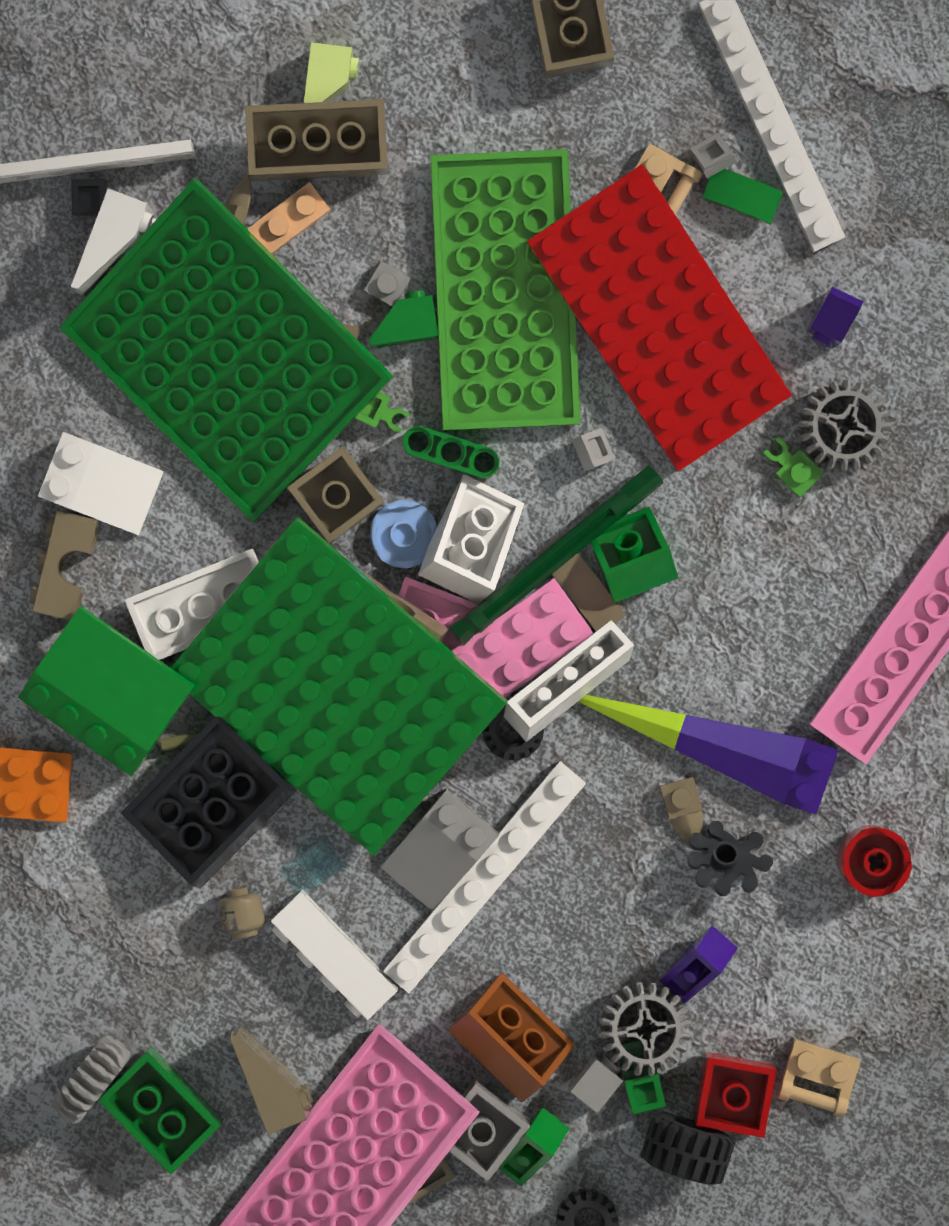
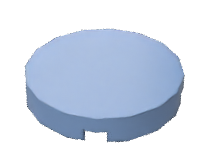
[370,500,437,568]

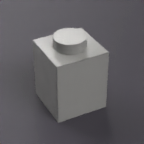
[569,1055,623,1113]

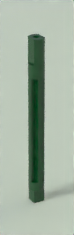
[450,465,663,645]

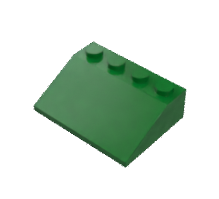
[18,606,195,777]

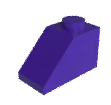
[806,287,864,348]
[659,925,738,1004]

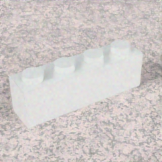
[504,620,634,742]
[271,889,398,1020]

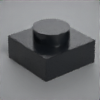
[71,179,107,216]

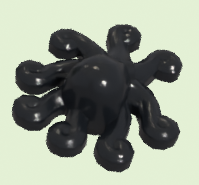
[687,821,773,896]

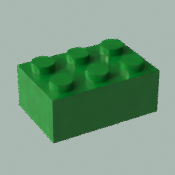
[98,1046,224,1174]

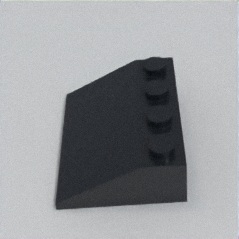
[121,716,297,889]

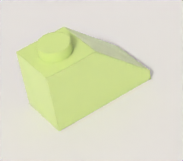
[304,42,359,103]

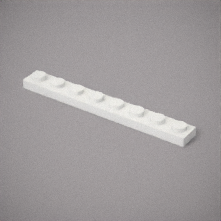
[698,0,845,253]
[383,761,586,993]

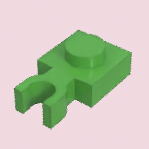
[355,392,410,433]
[762,436,824,498]

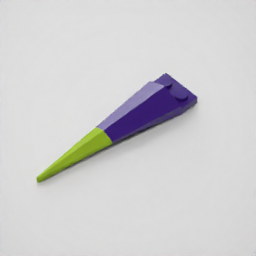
[578,695,838,815]

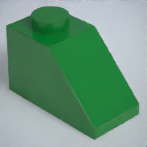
[369,291,439,349]
[498,1108,570,1186]

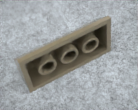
[245,99,388,181]

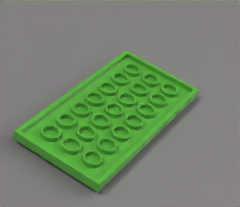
[431,149,581,431]

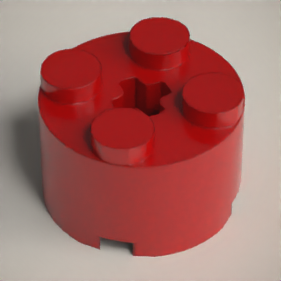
[837,825,912,897]

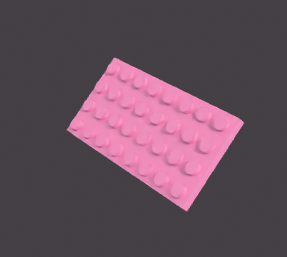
[220,1024,480,1226]

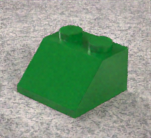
[590,507,679,603]

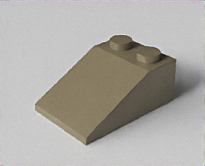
[230,1026,313,1135]

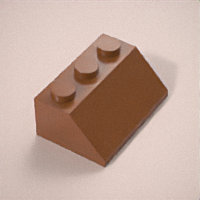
[448,973,576,1103]

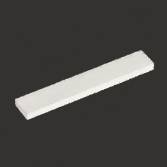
[0,139,195,184]

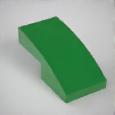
[702,169,783,225]
[619,1037,666,1115]

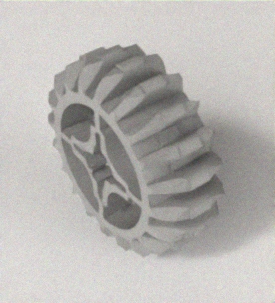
[798,379,892,473]
[599,982,692,1076]
[52,1035,130,1124]

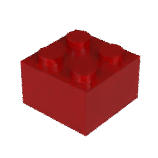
[693,1051,777,1138]

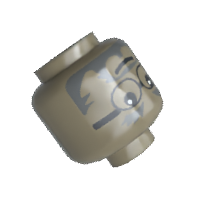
[217,887,265,939]

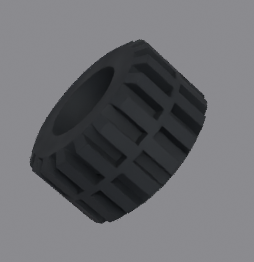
[640,1113,735,1185]

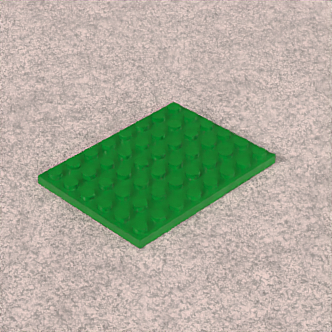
[59,179,394,522]
[171,517,508,856]

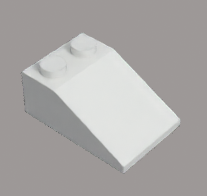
[71,189,156,297]
[38,432,164,535]
[418,474,524,604]

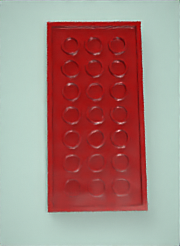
[526,164,792,472]

